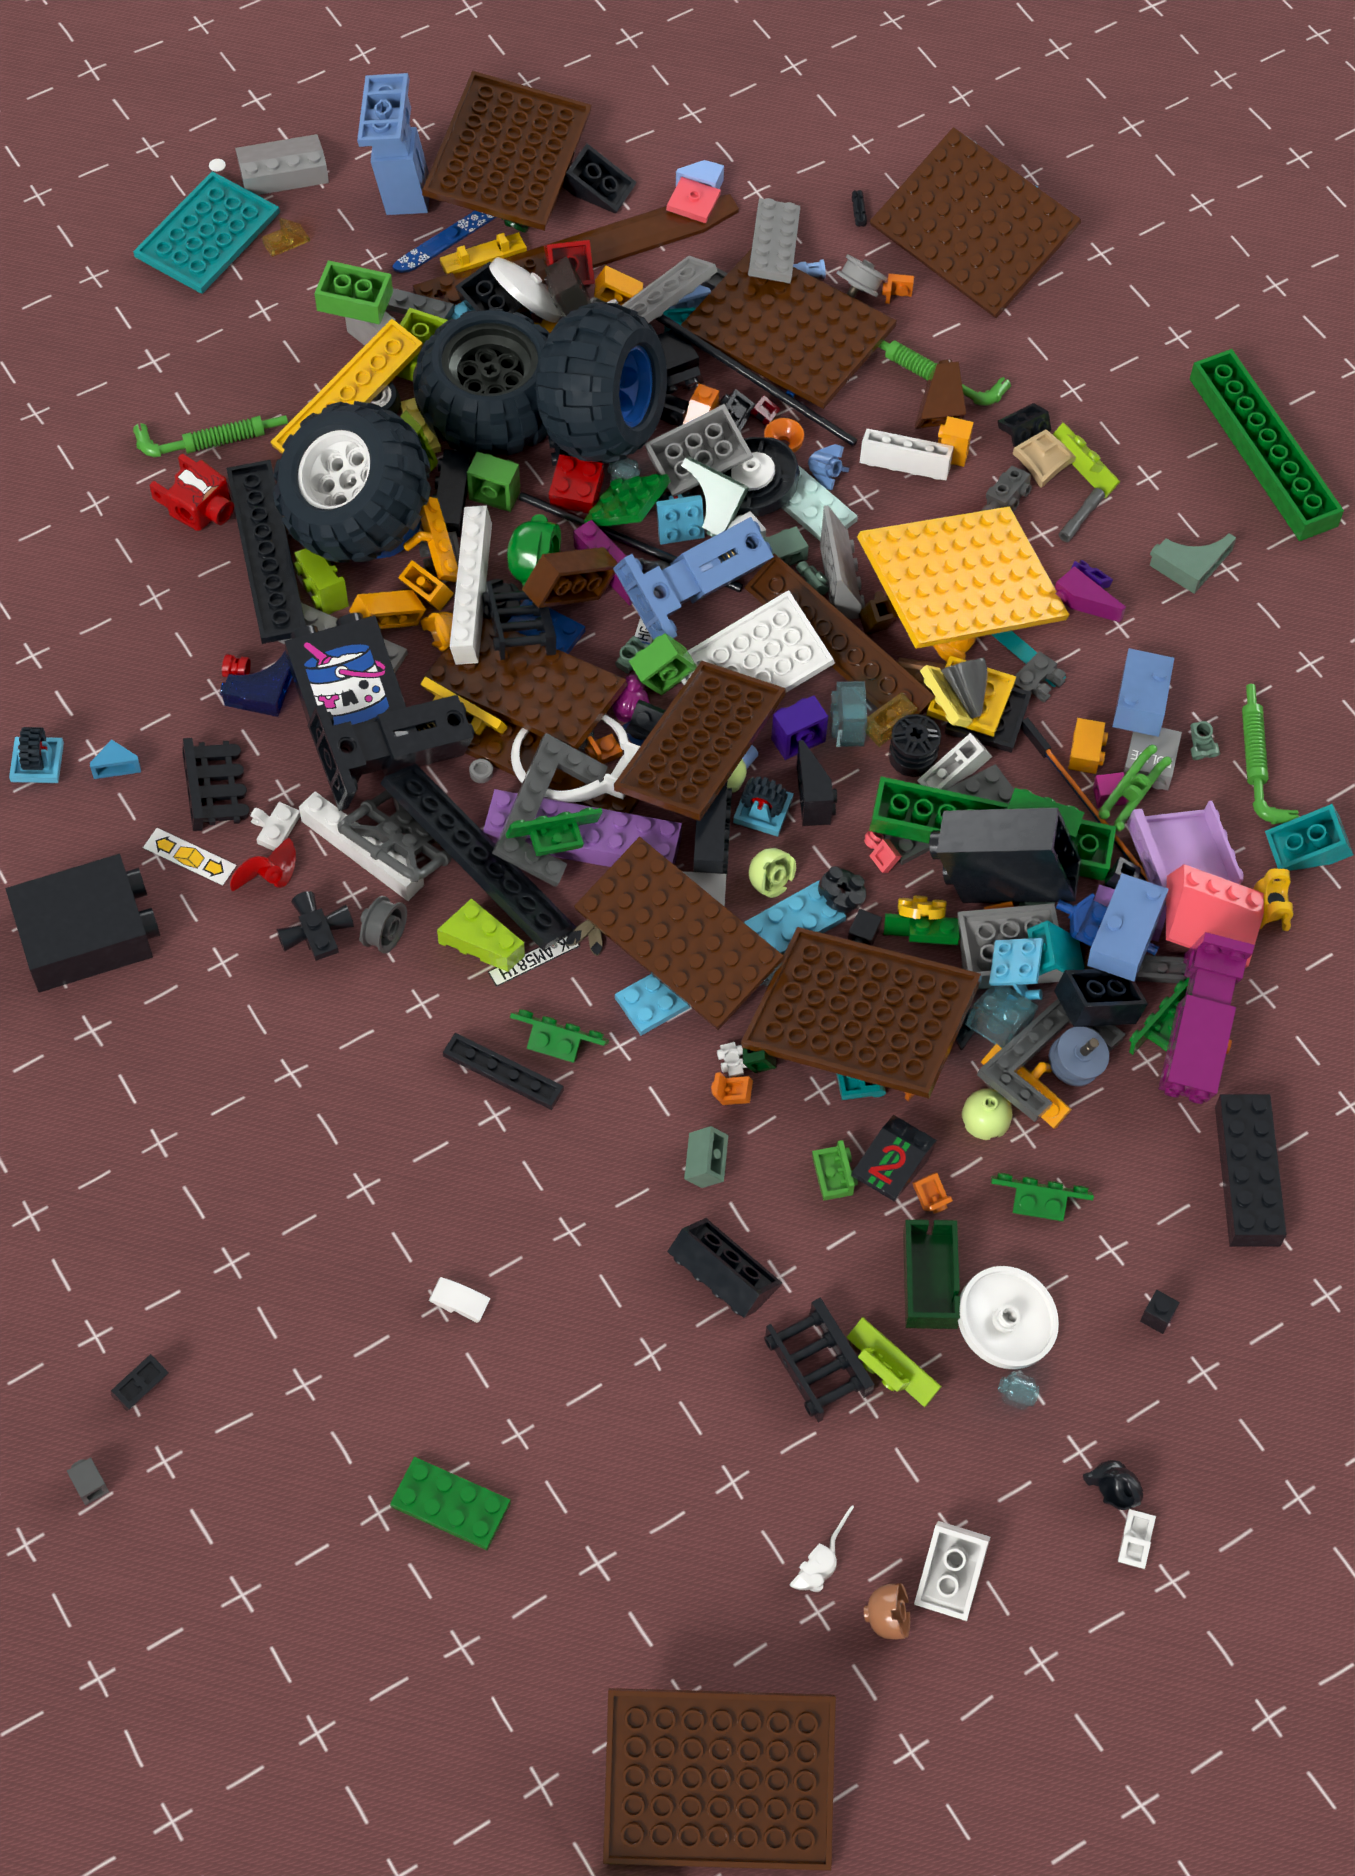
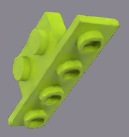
[1052,423,1120,498]
[846,1317,942,1407]

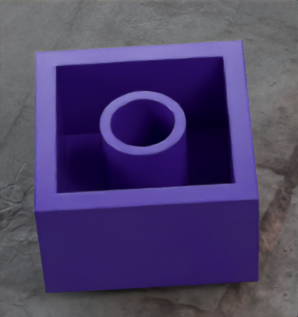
[771,696,828,760]

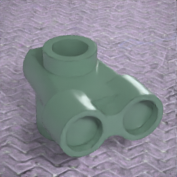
[796,561,829,596]
[615,636,649,674]
[1190,721,1220,760]

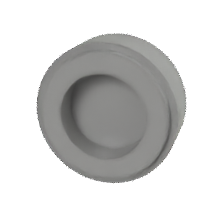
[469,759,493,783]

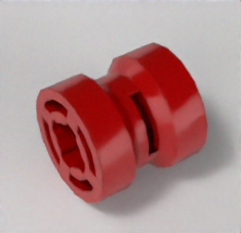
[222,654,251,681]

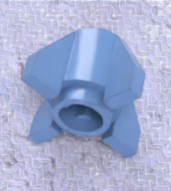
[808,444,849,490]

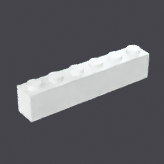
[299,791,424,901]

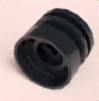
[888,714,941,777]

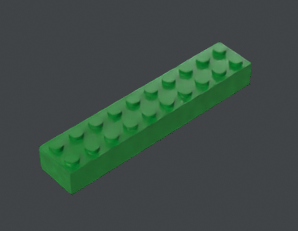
[1189,349,1344,542]
[869,776,1116,881]

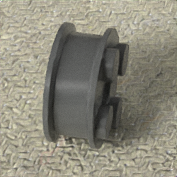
[359,896,407,954]

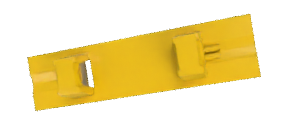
[440,232,527,274]
[420,677,507,735]

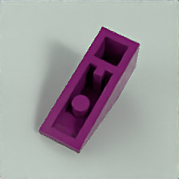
[1055,566,1126,622]

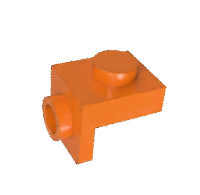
[711,1072,753,1105]
[912,1172,953,1214]

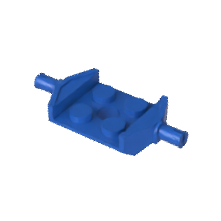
[1055,894,1159,956]

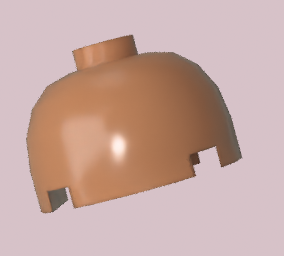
[864,1583,910,1640]

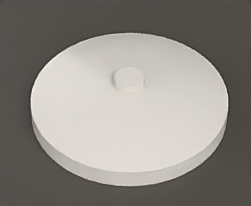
[489,257,563,323]
[958,1266,1059,1369]

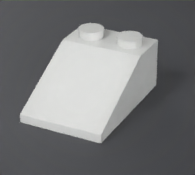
[914,1521,990,1621]

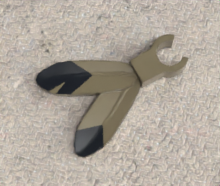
[566,920,602,956]

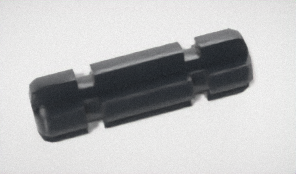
[852,190,867,227]

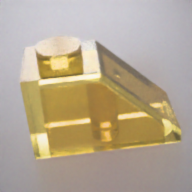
[864,692,917,747]

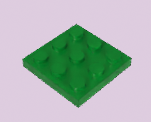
[584,474,671,527]

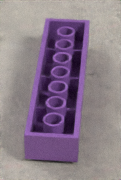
[484,789,682,867]

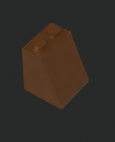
[915,359,966,429]

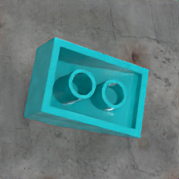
[1265,804,1354,871]

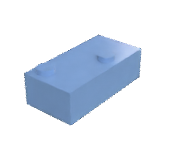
[1112,648,1174,737]
[1087,873,1169,981]

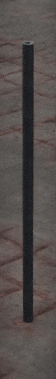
[656,314,858,447]
[519,492,743,593]

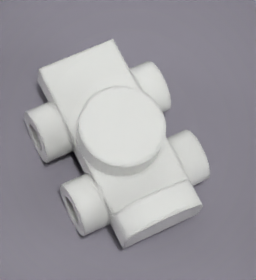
[717,1042,747,1078]

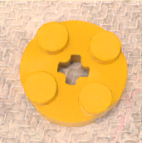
[898,896,947,920]

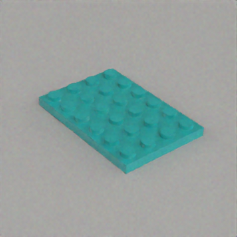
[133,171,280,294]

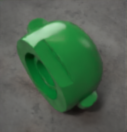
[507,514,561,586]

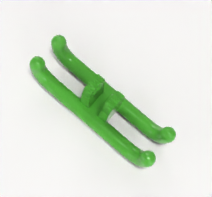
[1098,744,1172,831]

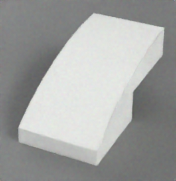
[429,1277,490,1323]
[1118,1509,1156,1569]

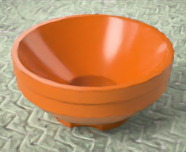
[764,418,804,452]

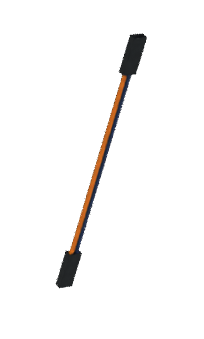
[1020,717,1166,905]

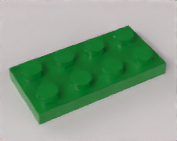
[390,1457,511,1551]

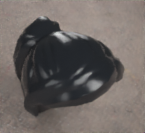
[1083,1460,1143,1510]

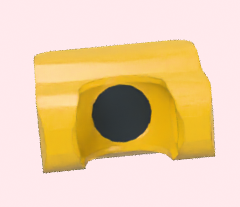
[1253,869,1293,931]

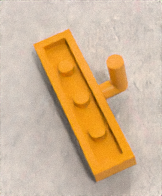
[403,497,458,582]
[981,1043,1072,1128]

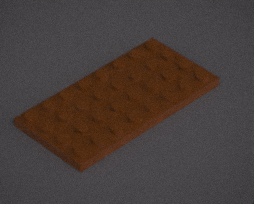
[423,617,628,750]
[614,661,786,821]
[574,836,784,1030]

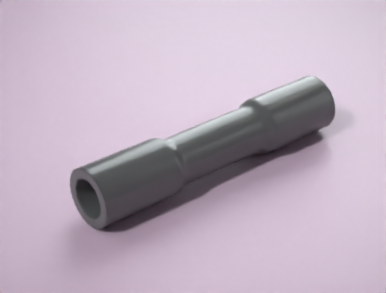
[1058,488,1105,542]

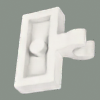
[250,802,300,851]

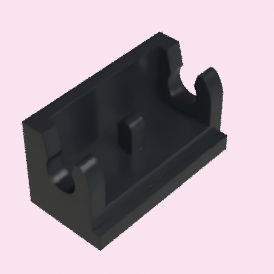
[111,1354,169,1411]

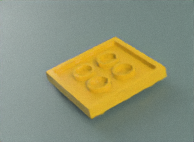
[927,656,1016,737]

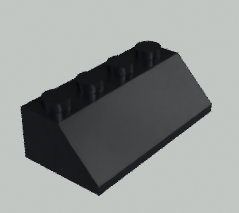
[667,1218,782,1318]

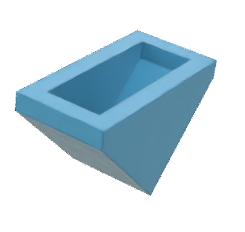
[90,740,141,779]

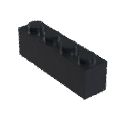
[433,449,472,537]

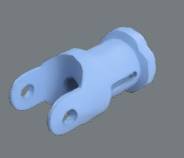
[793,259,826,279]

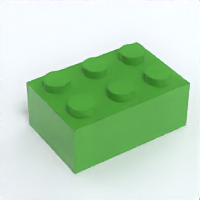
[314,260,393,325]

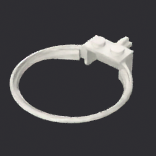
[511,715,640,802]

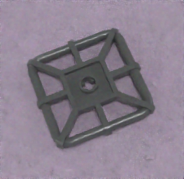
[337,790,452,882]

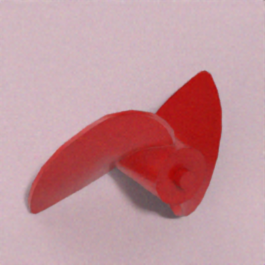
[230,838,296,891]

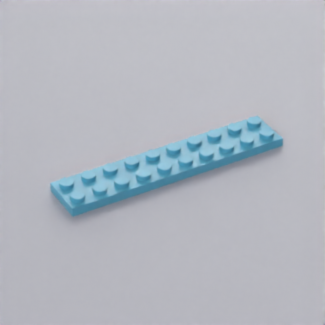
[615,880,846,1036]

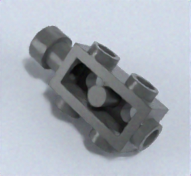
[980,466,1032,511]

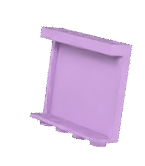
[1127,801,1243,888]

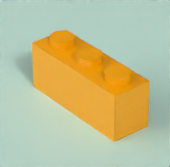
[349,590,426,629]

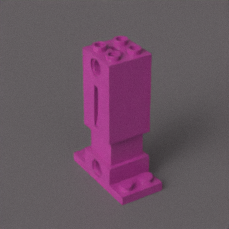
[1158,932,1254,1104]

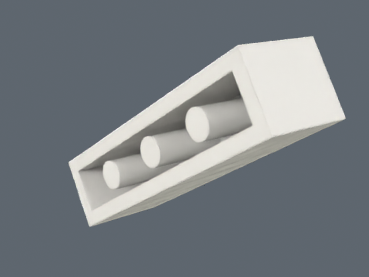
[859,429,954,480]

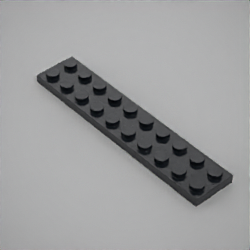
[226,460,306,644]
[380,763,577,950]

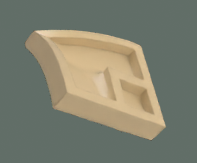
[1013,429,1076,488]

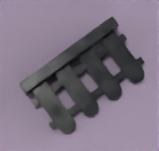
[182,738,250,831]

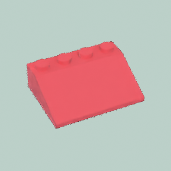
[1166,864,1264,968]

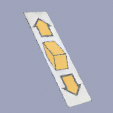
[143,828,236,886]

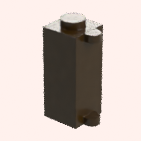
[859,591,898,635]

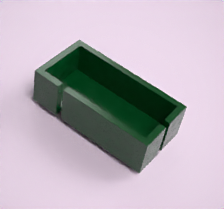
[903,1220,960,1329]

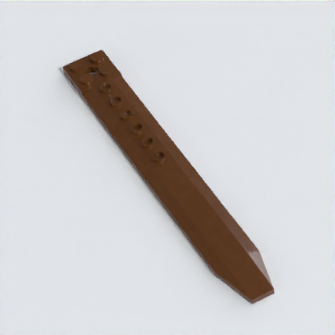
[413,194,739,306]

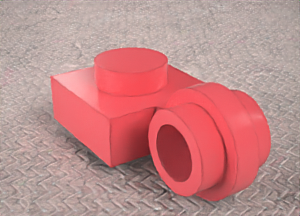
[864,831,902,873]

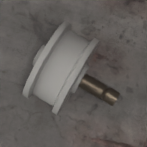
[837,254,888,298]

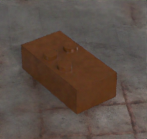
[522,547,618,608]

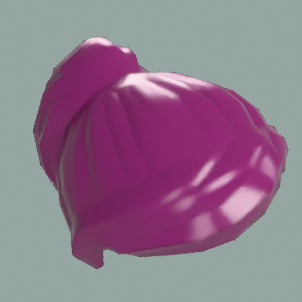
[612,674,650,722]

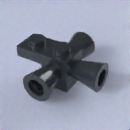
[276,891,354,961]

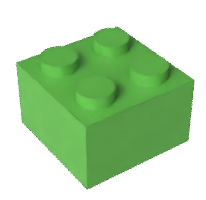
[467,452,521,512]
[629,633,697,695]

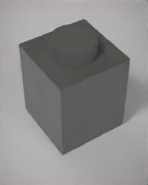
[67,1457,109,1506]

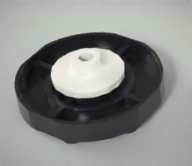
[723,437,800,517]

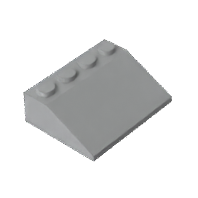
[235,134,329,195]
[645,404,753,497]
[820,505,865,619]
[957,903,1063,989]

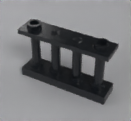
[482,582,556,660]
[764,1297,875,1423]

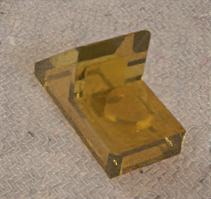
[262,218,310,257]

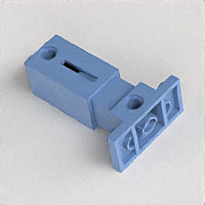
[357,73,429,215]
[613,517,773,640]

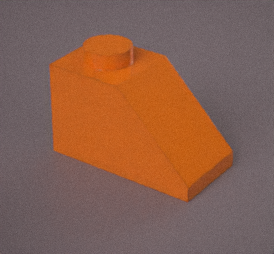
[683,384,719,424]

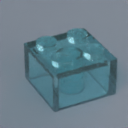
[830,681,867,747]
[965,985,1039,1048]

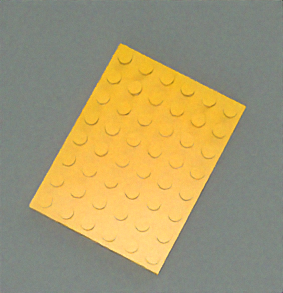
[857,506,1069,649]

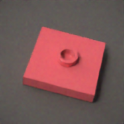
[666,177,721,223]

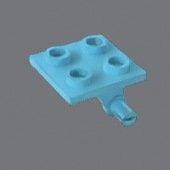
[989,938,1044,1003]

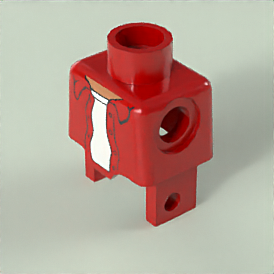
[149,453,234,531]

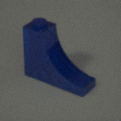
[220,651,292,717]

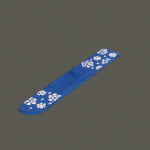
[392,211,497,273]

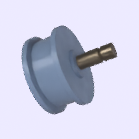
[1049,1027,1109,1086]

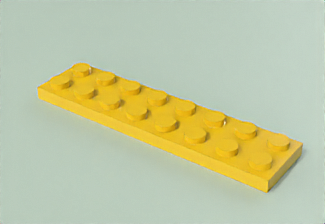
[270,319,424,454]

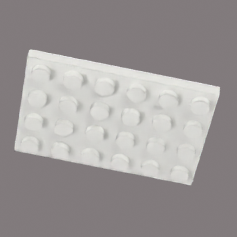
[681,590,835,692]

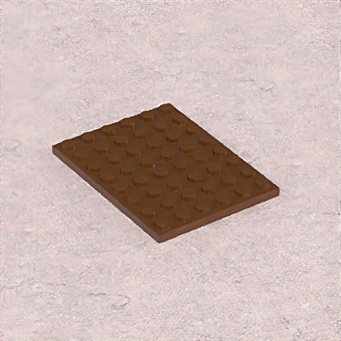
[422,71,592,231]
[870,127,1081,318]
[681,248,897,409]
[741,927,982,1099]
[603,1688,836,1871]

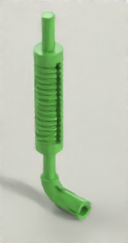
[878,340,1011,406]
[133,415,288,457]
[1242,684,1299,824]

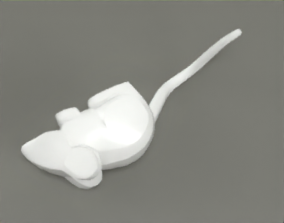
[790,1505,854,1592]

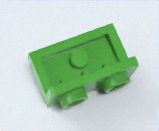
[812,1140,858,1201]

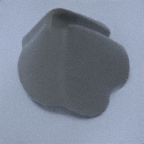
[941,658,988,719]

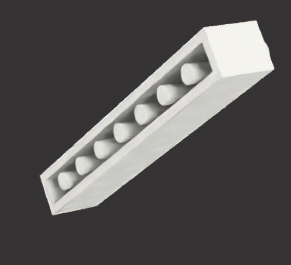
[450,505,492,665]

